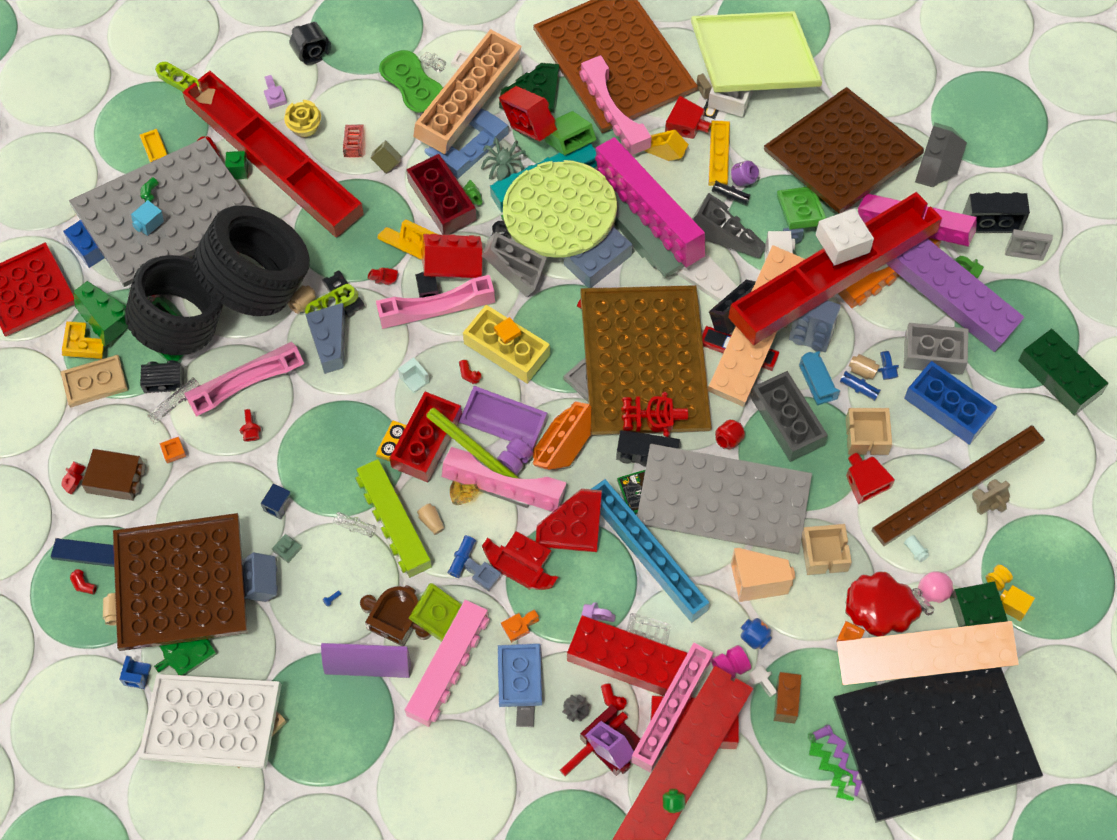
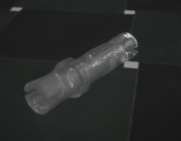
[147,377,200,425]

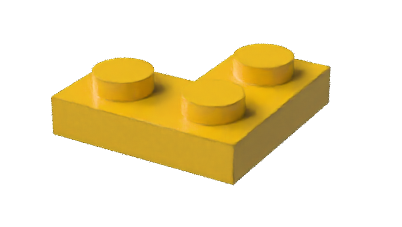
[62,321,104,359]

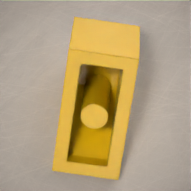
[644,130,689,161]

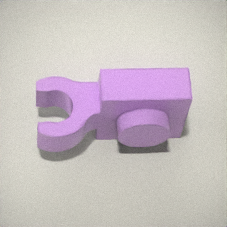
[264,75,287,109]

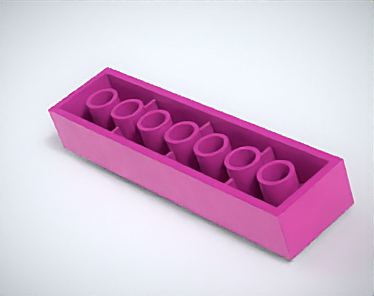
[595,137,705,268]

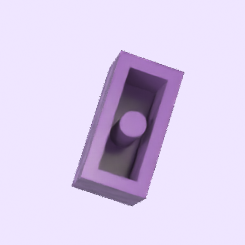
[585,721,634,769]

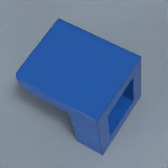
[119,656,151,689]

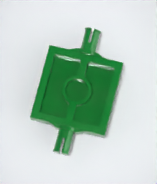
[154,639,217,676]

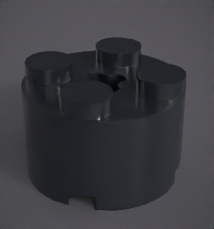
[289,22,332,65]

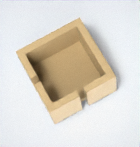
[845,408,892,455]
[801,524,852,575]

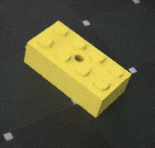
[463,305,550,384]

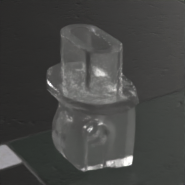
[419,52,447,72]

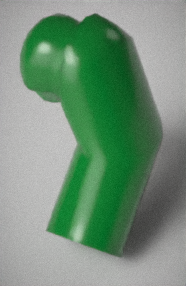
[140,177,159,202]

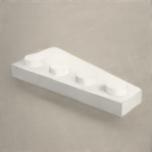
[675,252,737,302]

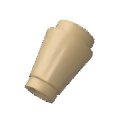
[417,503,444,535]

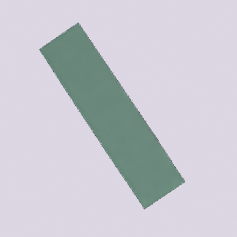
[594,167,685,278]

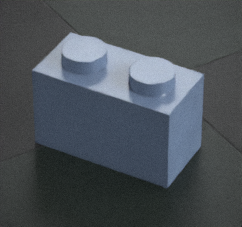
[243,552,278,602]

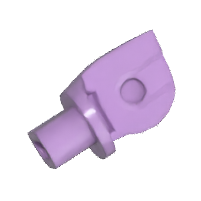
[581,602,616,622]

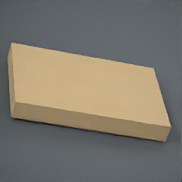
[60,355,128,408]

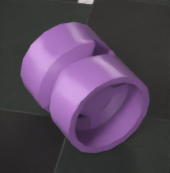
[497,438,533,475]

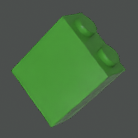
[545,111,596,155]

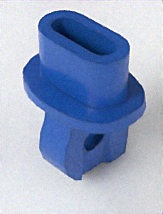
[878,351,899,380]

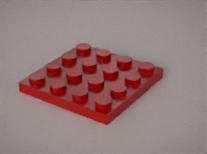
[0,242,75,337]

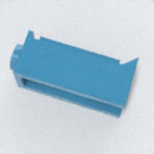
[799,351,840,406]

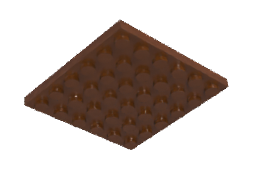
[764,87,924,214]
[113,513,248,651]

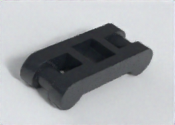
[322,270,365,317]

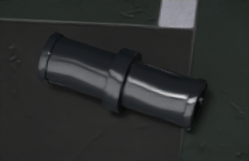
[712,180,751,206]

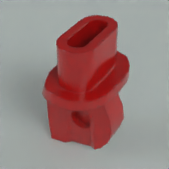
[368,267,398,285]
[239,409,261,442]
[61,461,86,494]

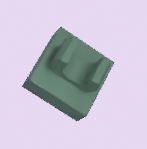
[272,534,302,563]

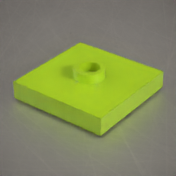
[409,583,462,642]

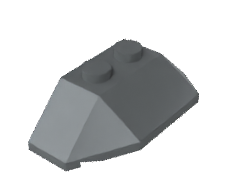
[915,122,967,188]

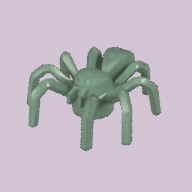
[481,137,526,181]

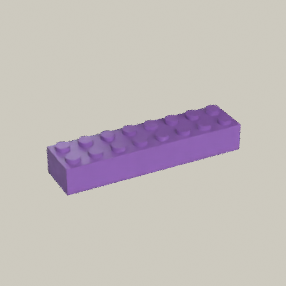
[886,238,1025,352]

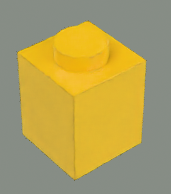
[1000,585,1035,622]

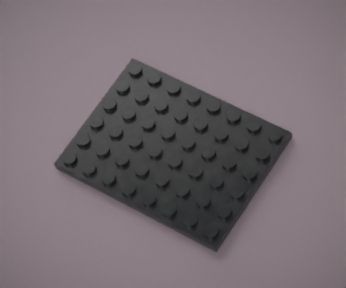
[833,667,1043,823]

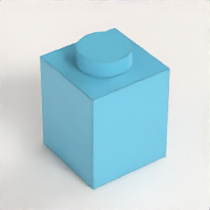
[131,200,164,236]

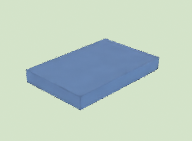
[498,644,542,707]

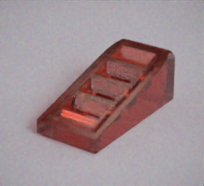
[343,124,364,157]

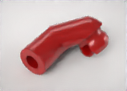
[459,360,482,384]
[70,569,97,595]
[601,683,627,711]

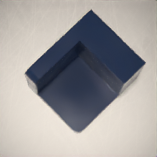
[261,483,291,519]

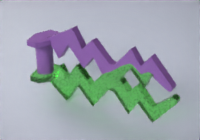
[808,725,862,801]

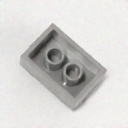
[903,323,968,374]

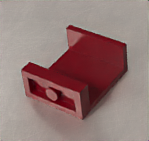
[580,704,641,776]

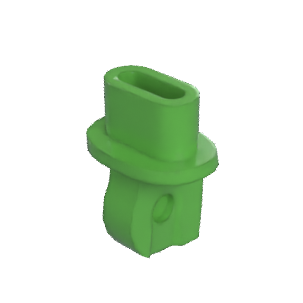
[463,180,482,206]
[954,256,984,279]

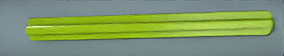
[427,408,520,479]

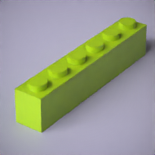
[355,459,432,578]

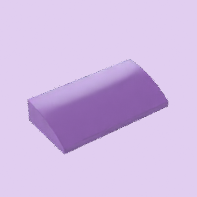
[459,386,549,450]
[321,643,411,678]

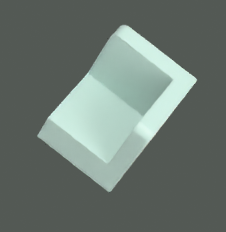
[398,357,430,393]

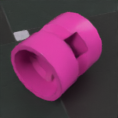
[711,645,751,680]

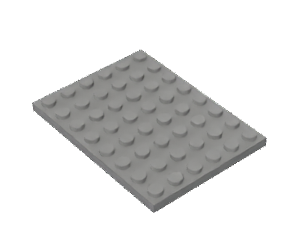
[69,138,254,287]

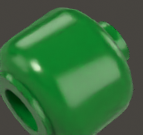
[663,789,685,813]

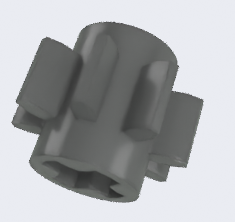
[562,695,590,722]

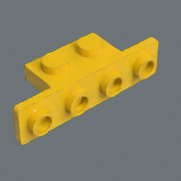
[377,219,439,260]

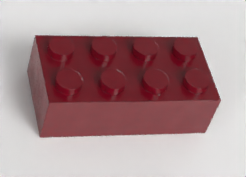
[406,154,477,235]

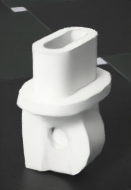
[749,665,777,697]

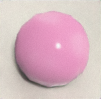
[918,571,954,603]

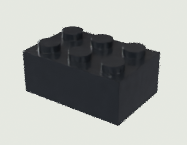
[962,192,1030,233]

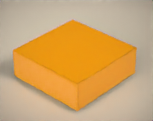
[494,317,521,344]

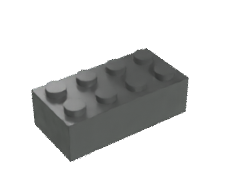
[750,371,828,462]

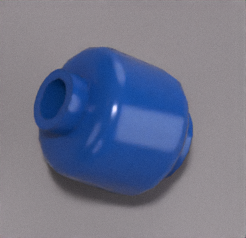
[740,618,772,649]

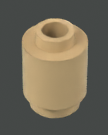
[288,285,316,314]
[849,354,880,379]
[103,593,116,626]

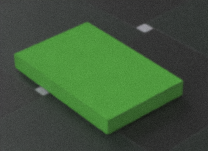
[777,187,826,230]

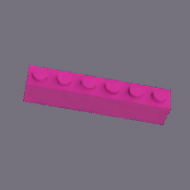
[858,194,977,247]

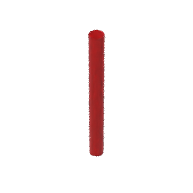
[559,711,628,777]

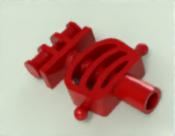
[621,392,688,437]

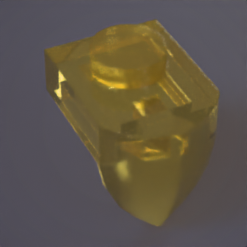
[449,481,479,505]

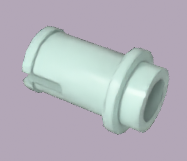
[904,535,929,562]

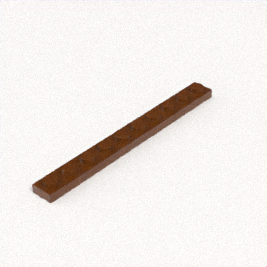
[871,425,1045,546]

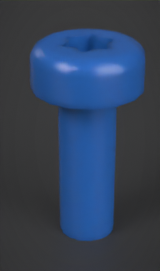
[323,590,341,607]

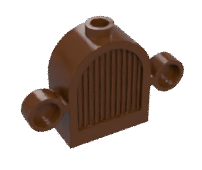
[360,585,431,646]

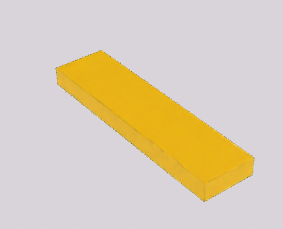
[708,120,730,186]

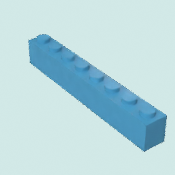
[591,479,710,623]

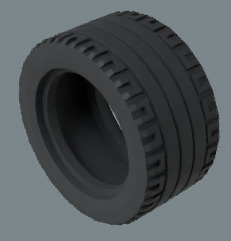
[193,205,310,316]

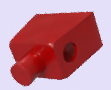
[665,96,712,139]
[846,453,895,504]

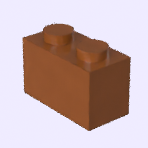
[773,672,801,724]

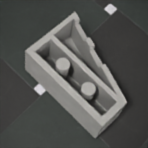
[482,232,547,297]

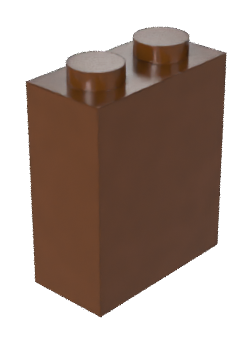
[82,449,145,501]

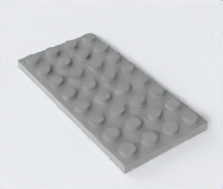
[637,444,812,554]

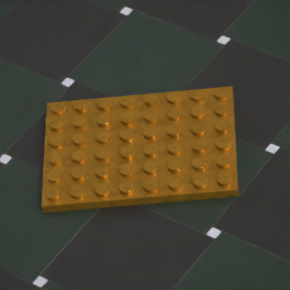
[580,285,711,435]

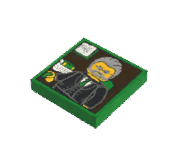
[617,470,645,515]

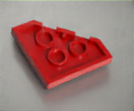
[535,489,602,552]

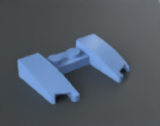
[424,108,509,179]

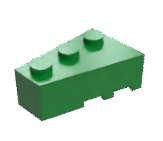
[74,281,128,346]

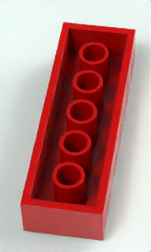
[567,615,688,696]

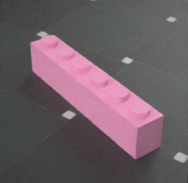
[405,600,490,727]
[631,643,713,773]

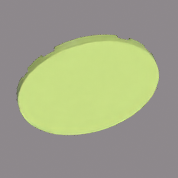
[503,160,617,257]

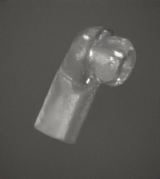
[912,588,934,616]

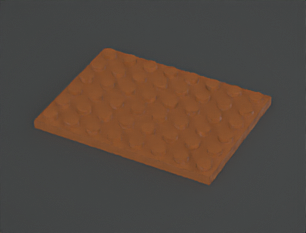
[533,0,698,133]

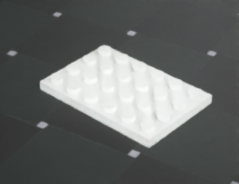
[138,674,282,769]

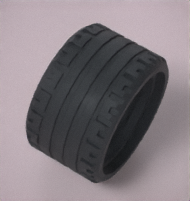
[125,255,223,355]

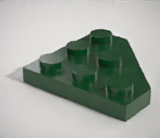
[499,63,559,113]

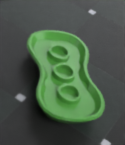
[379,50,443,113]

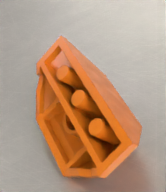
[533,401,591,470]

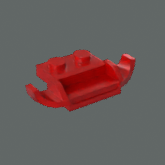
[482,531,558,590]

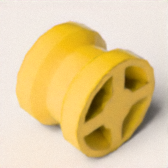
[986,564,1013,591]

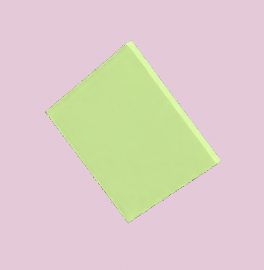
[691,11,822,92]

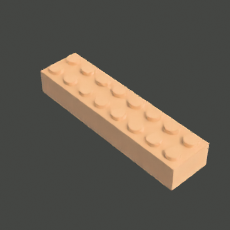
[413,29,522,154]
[707,245,805,407]
[837,621,1019,685]

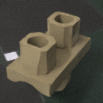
[972,479,1010,515]

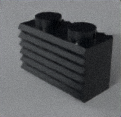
[140,360,184,393]

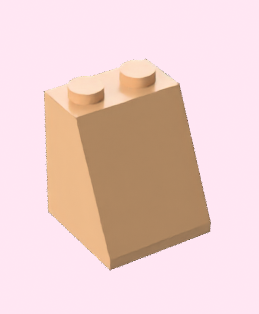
[731,548,795,602]

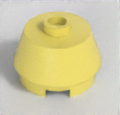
[284,100,321,137]

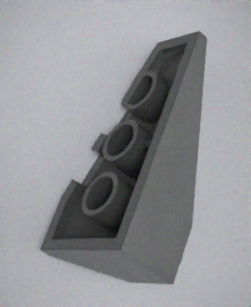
[692,193,765,258]

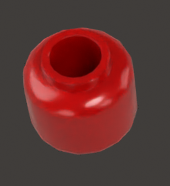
[715,419,745,449]

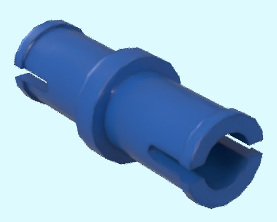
[840,371,881,401]
[447,535,476,578]

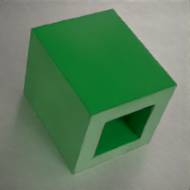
[225,151,248,180]

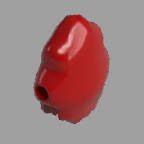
[845,572,922,637]

